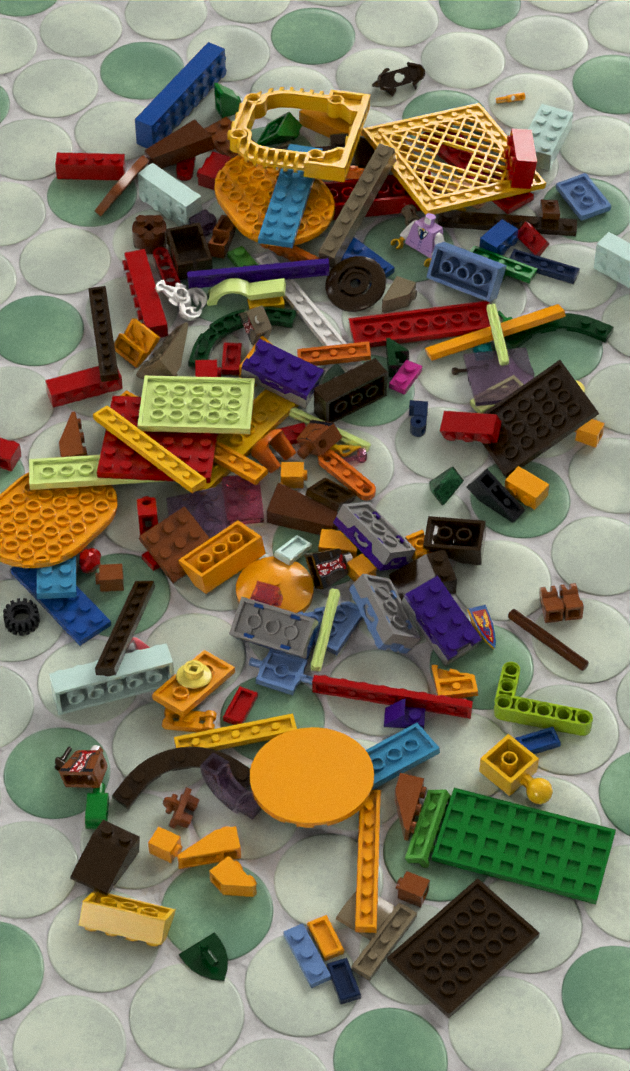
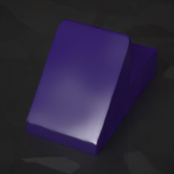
[384,699,425,730]

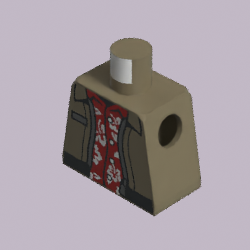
[238,305,272,345]

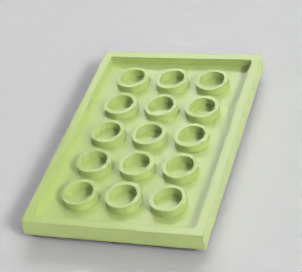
[137,375,255,434]

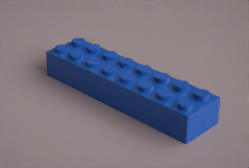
[135,42,227,148]

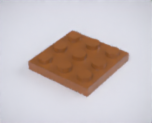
[138,506,210,584]

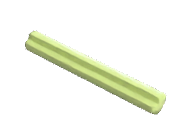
[486,303,509,366]

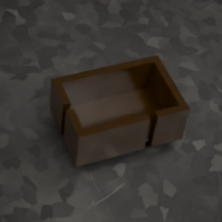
[166,222,213,280]

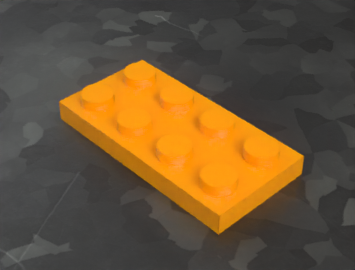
[152,650,235,717]

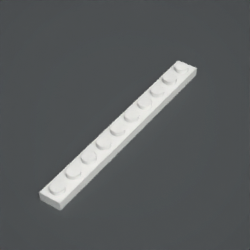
[256,252,363,373]

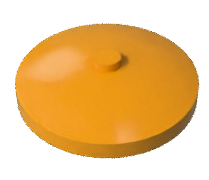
[236,556,314,613]

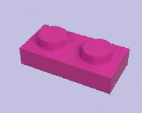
[389,359,422,395]

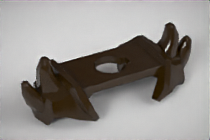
[372,62,425,96]

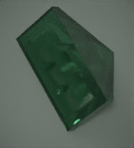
[429,466,464,505]

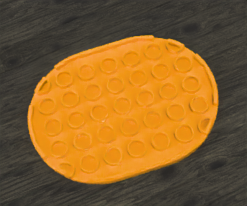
[215,155,335,247]
[0,472,118,568]

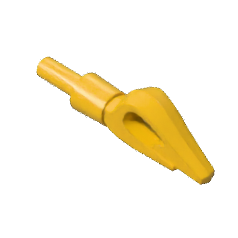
[330,444,361,457]

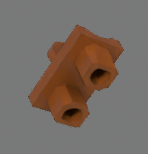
[163,787,199,829]

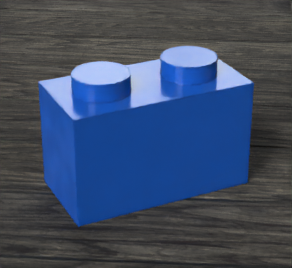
[479,219,518,255]

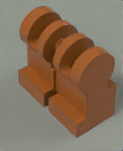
[539,583,584,623]

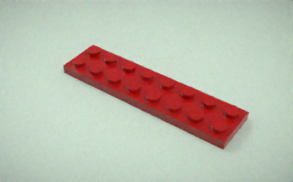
[420,126,534,214]
[348,301,490,347]

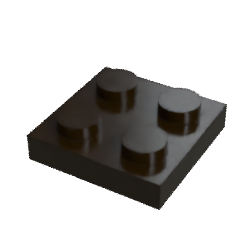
[305,478,357,512]

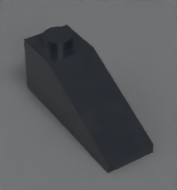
[466,469,525,523]

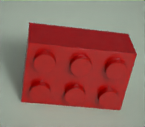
[503,128,537,189]

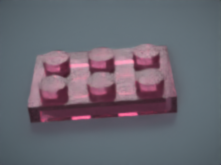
[222,475,264,526]

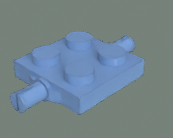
[249,648,313,695]

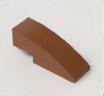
[208,215,236,259]

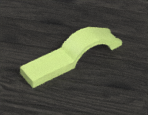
[207,278,286,306]

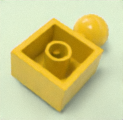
[479,734,553,804]

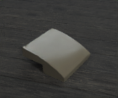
[336,892,396,940]

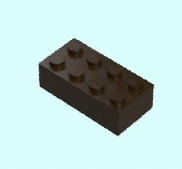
[314,358,388,423]

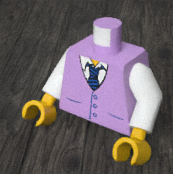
[391,213,445,267]

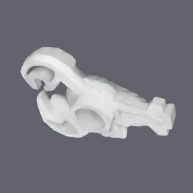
[155,280,207,321]

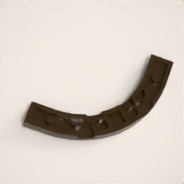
[112,747,250,810]

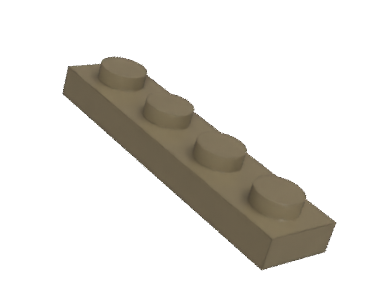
[352,902,417,981]

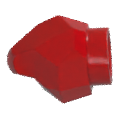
[79,548,101,573]

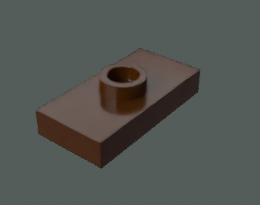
[540,199,560,220]

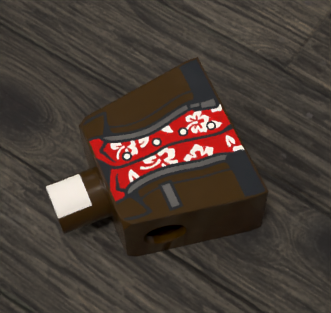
[304,548,353,589]

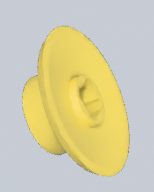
[176,660,212,689]

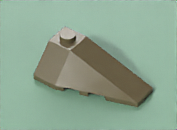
[136,322,189,379]

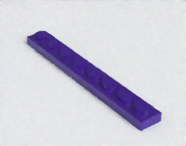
[187,258,329,289]

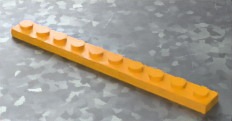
[120,390,268,485]

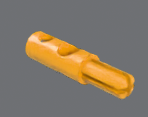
[496,92,525,104]

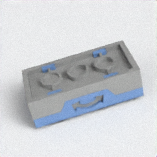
[349,574,421,654]

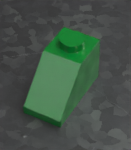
[214,83,241,118]

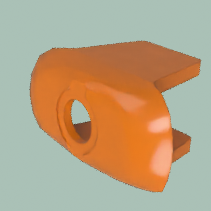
[251,429,296,473]

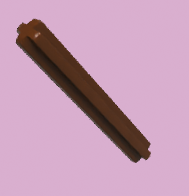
[508,609,589,671]

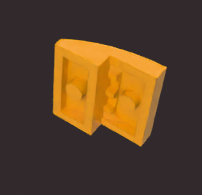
[114,318,160,368]

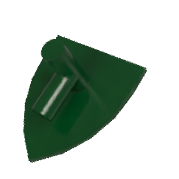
[179,932,228,981]

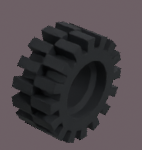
[3,598,40,636]

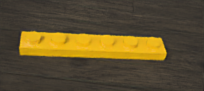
[174,713,297,750]

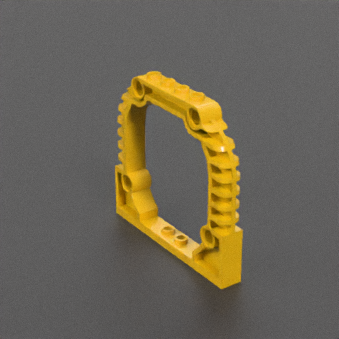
[227,87,371,182]

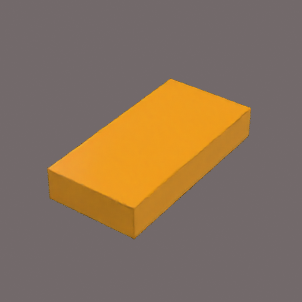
[307,915,344,961]

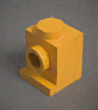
[405,530,432,561]

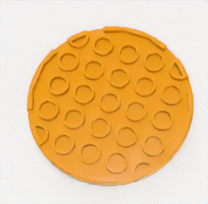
[250,727,374,828]

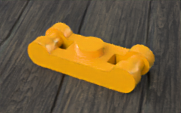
[162,707,217,733]

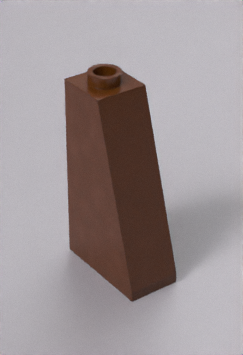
[144,119,216,169]
[266,483,339,535]

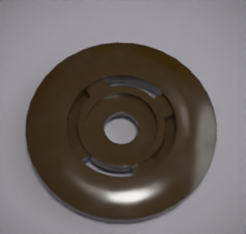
[325,256,387,312]

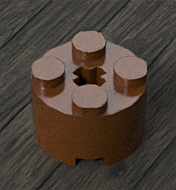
[132,215,167,254]

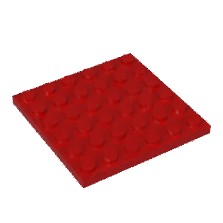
[97,396,218,483]

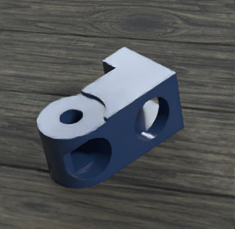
[409,400,428,437]

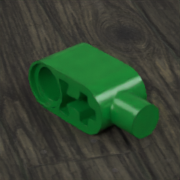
[85,783,109,829]

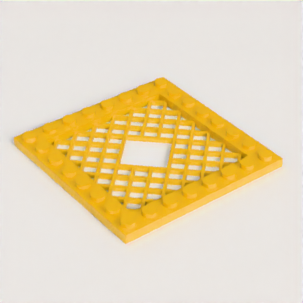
[362,103,546,215]

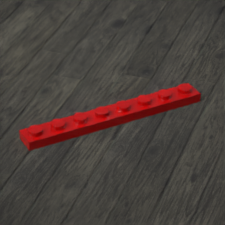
[312,675,473,719]

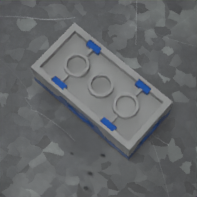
[229,597,320,660]

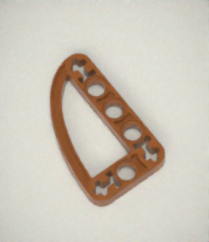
[95,155,149,217]

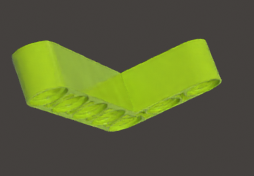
[494,662,593,736]

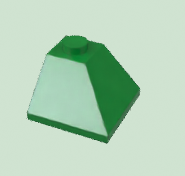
[257,112,303,146]

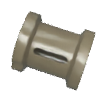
[401,204,420,226]

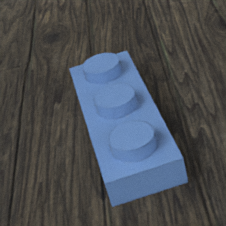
[283,923,331,988]

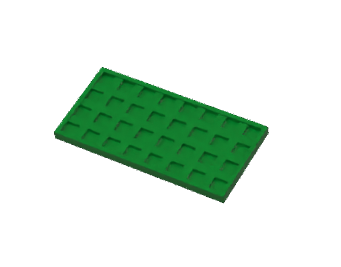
[432,788,616,905]

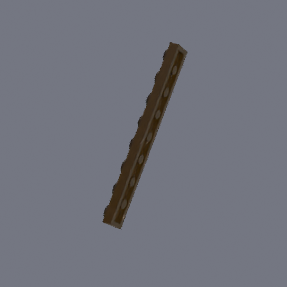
[438,211,577,236]
[88,286,119,382]
[95,581,155,676]

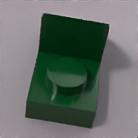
[386,338,409,377]

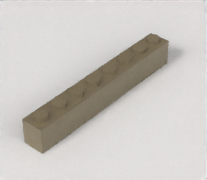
[318,143,396,268]

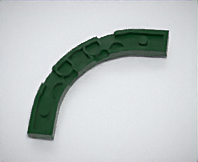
[188,307,296,368]
[493,313,614,361]

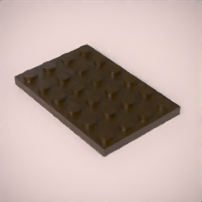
[482,360,599,478]
[387,878,540,1018]

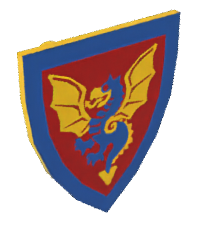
[467,605,496,649]

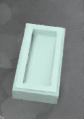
[274,535,312,566]

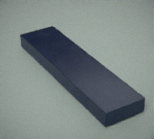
[509,249,580,284]

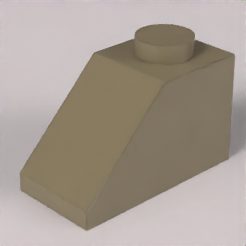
[382,276,418,313]

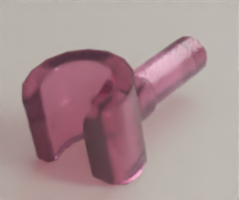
[344,448,367,463]

